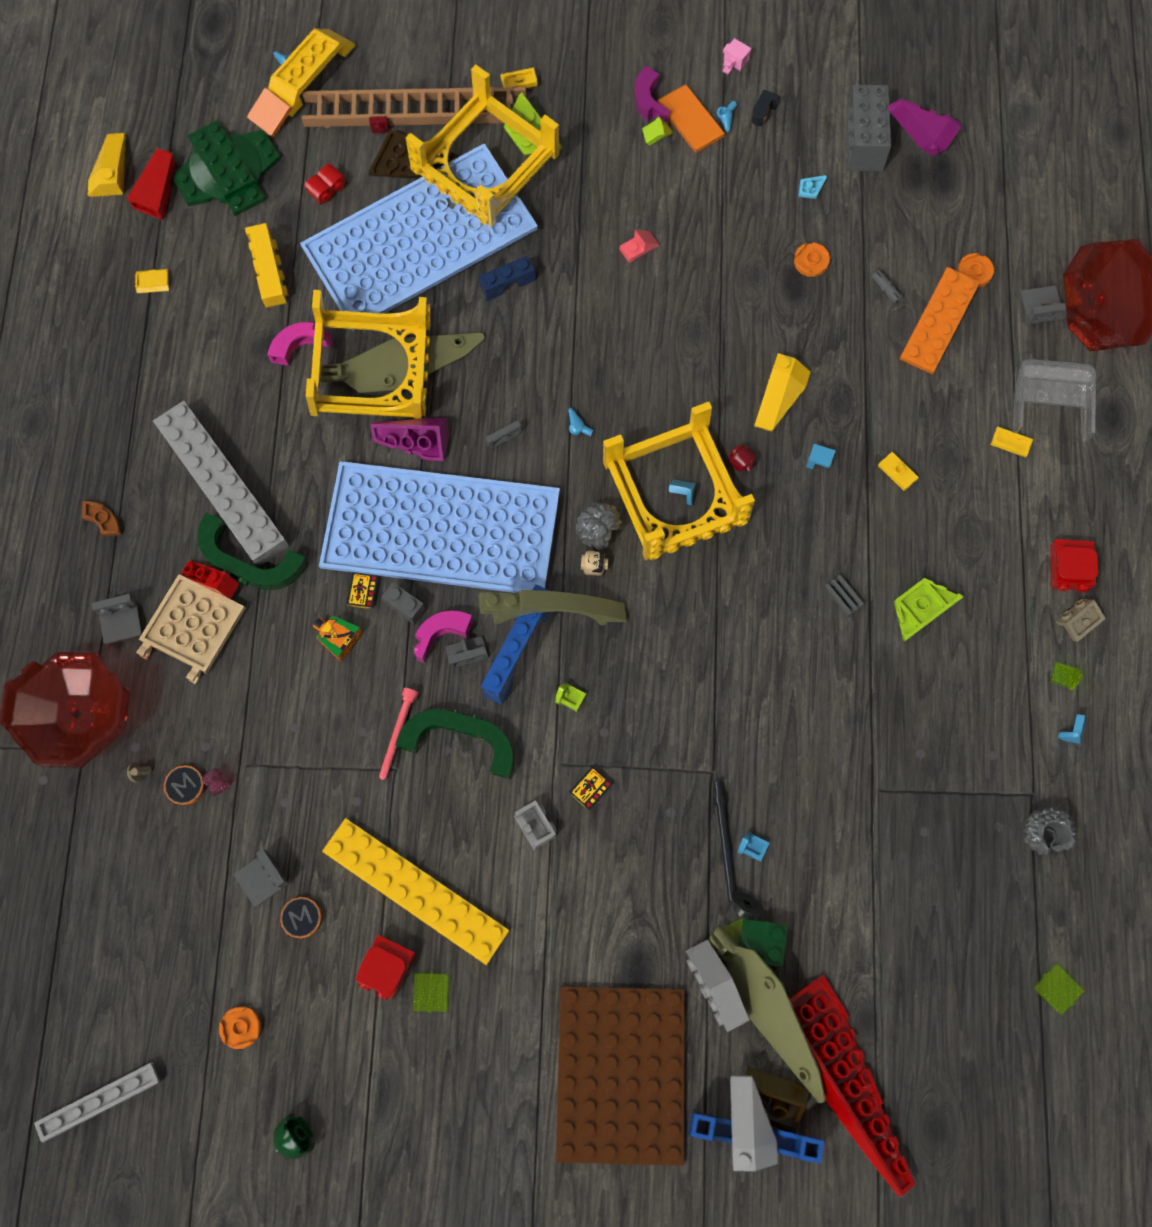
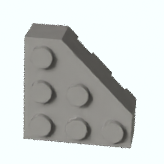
[686,940,749,1032]

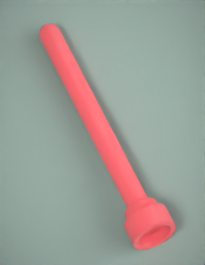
[379,688,419,780]

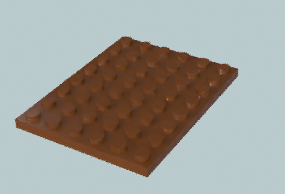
[556,987,684,1166]

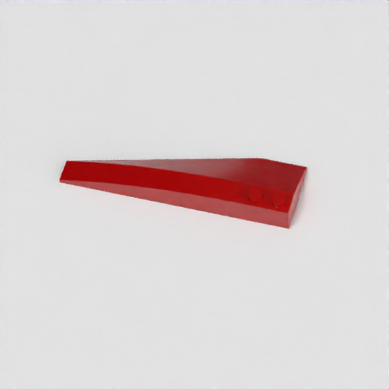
[788,975,915,1197]

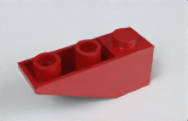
[181,560,240,599]

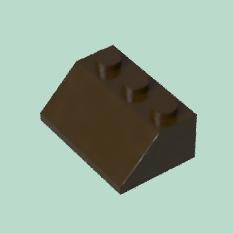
[745,1066,808,1133]

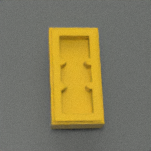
[990,426,1033,458]
[878,452,919,491]

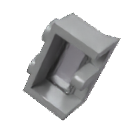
[514,800,557,851]

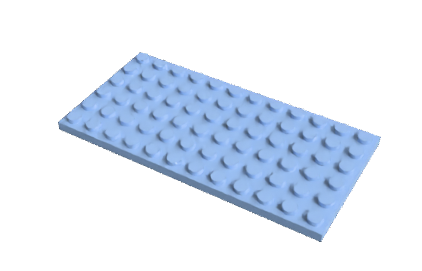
[300,144,538,331]
[319,461,560,593]

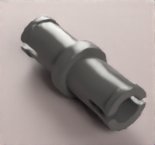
[871,269,903,304]

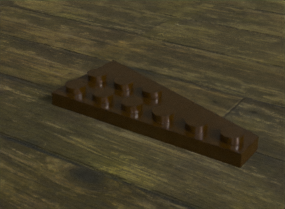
[368,129,460,179]

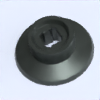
[731,891,764,919]

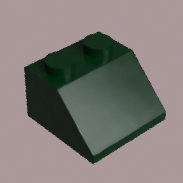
[739,919,788,968]

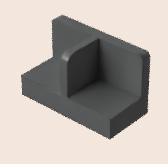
[445,636,488,669]

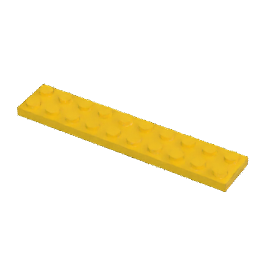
[322,818,510,965]

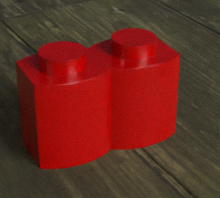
[304,163,346,205]

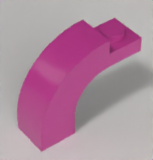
[267,322,333,366]
[414,611,474,663]

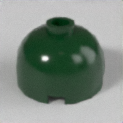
[273,1113,315,1160]

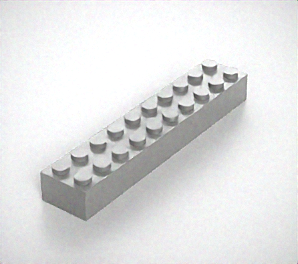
[153,401,289,568]

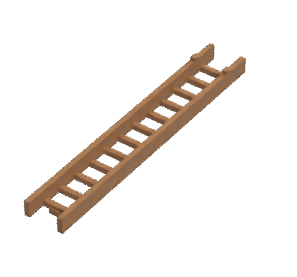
[302,87,526,128]

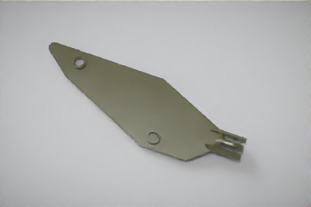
[321,333,484,393]
[707,926,825,1103]

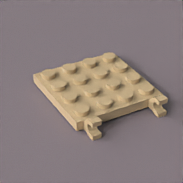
[136,575,246,685]

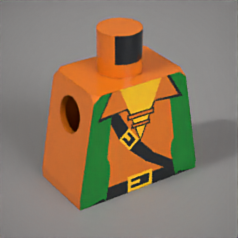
[313,616,363,662]

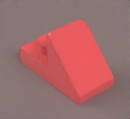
[620,230,659,263]

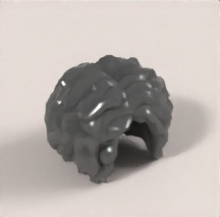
[575,502,622,550]
[1023,807,1077,855]

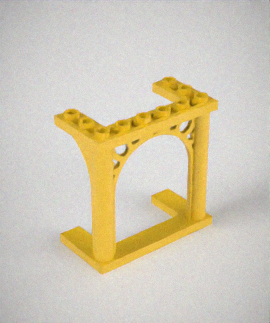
[406,65,559,228]
[306,290,430,419]
[603,402,755,560]

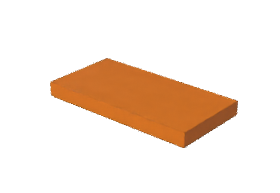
[657,84,725,153]

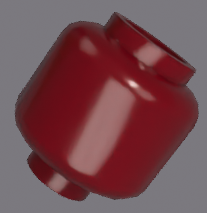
[728,444,756,472]

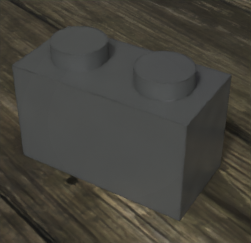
[381,583,426,625]

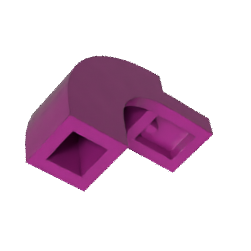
[634,66,670,124]

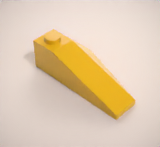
[88,133,126,197]
[754,353,811,432]

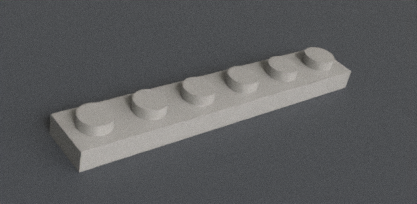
[34,1063,161,1143]

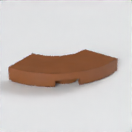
[82,501,121,536]

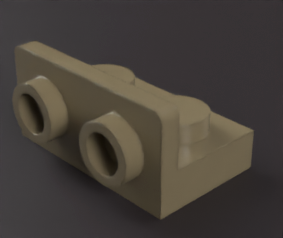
[1056,599,1106,642]

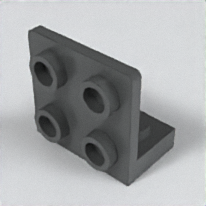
[1020,286,1070,324]
[91,594,142,645]
[234,848,289,907]

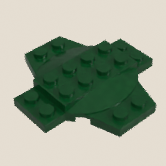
[171,120,281,216]

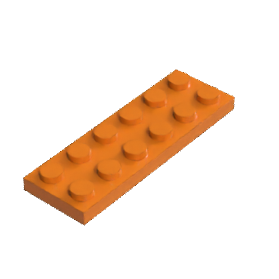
[900,267,980,375]

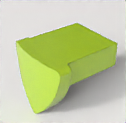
[642,117,672,145]
[555,682,586,712]

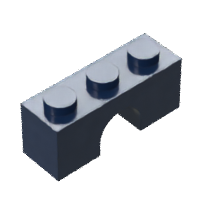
[478,256,536,301]

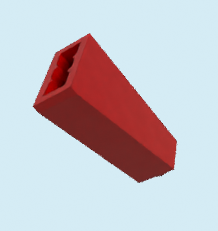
[127,148,177,220]

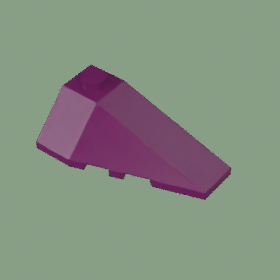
[888,99,961,156]
[370,418,449,461]

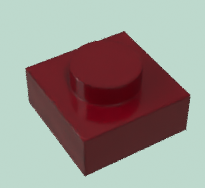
[369,116,389,134]

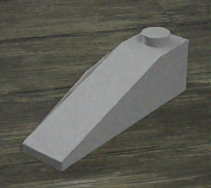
[731,1075,778,1171]

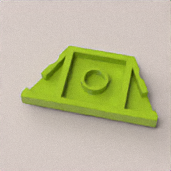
[504,93,562,156]
[894,578,963,641]

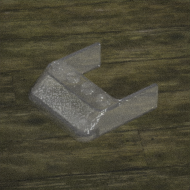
[1013,359,1096,442]

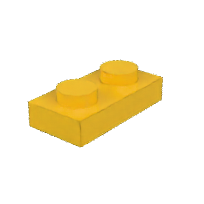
[500,68,538,88]

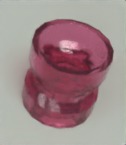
[202,768,230,796]

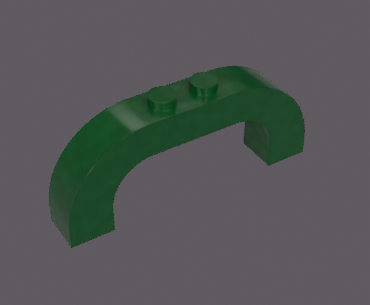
[197,513,309,590]
[395,709,514,780]

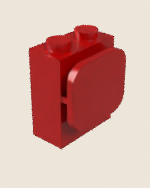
[1050,539,1098,593]
[355,935,417,1001]

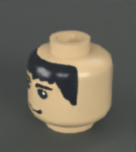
[581,550,608,576]

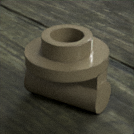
[127,763,151,783]

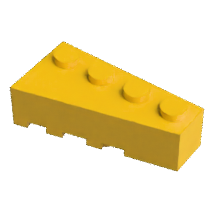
[245,223,288,308]

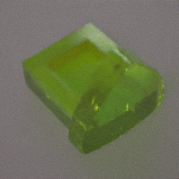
[1050,662,1083,691]

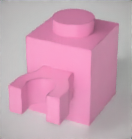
[723,38,751,74]

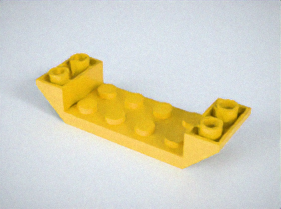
[268,29,355,116]

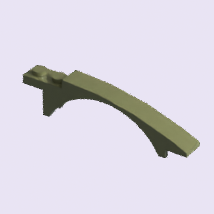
[479,590,627,625]

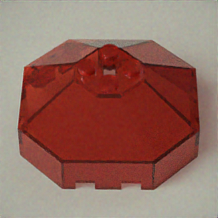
[1063,239,1152,352]
[0,652,130,769]

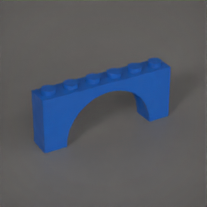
[481,584,551,705]
[688,1111,824,1164]

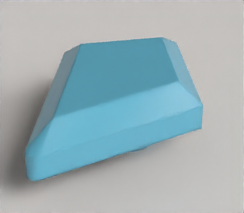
[798,175,827,199]

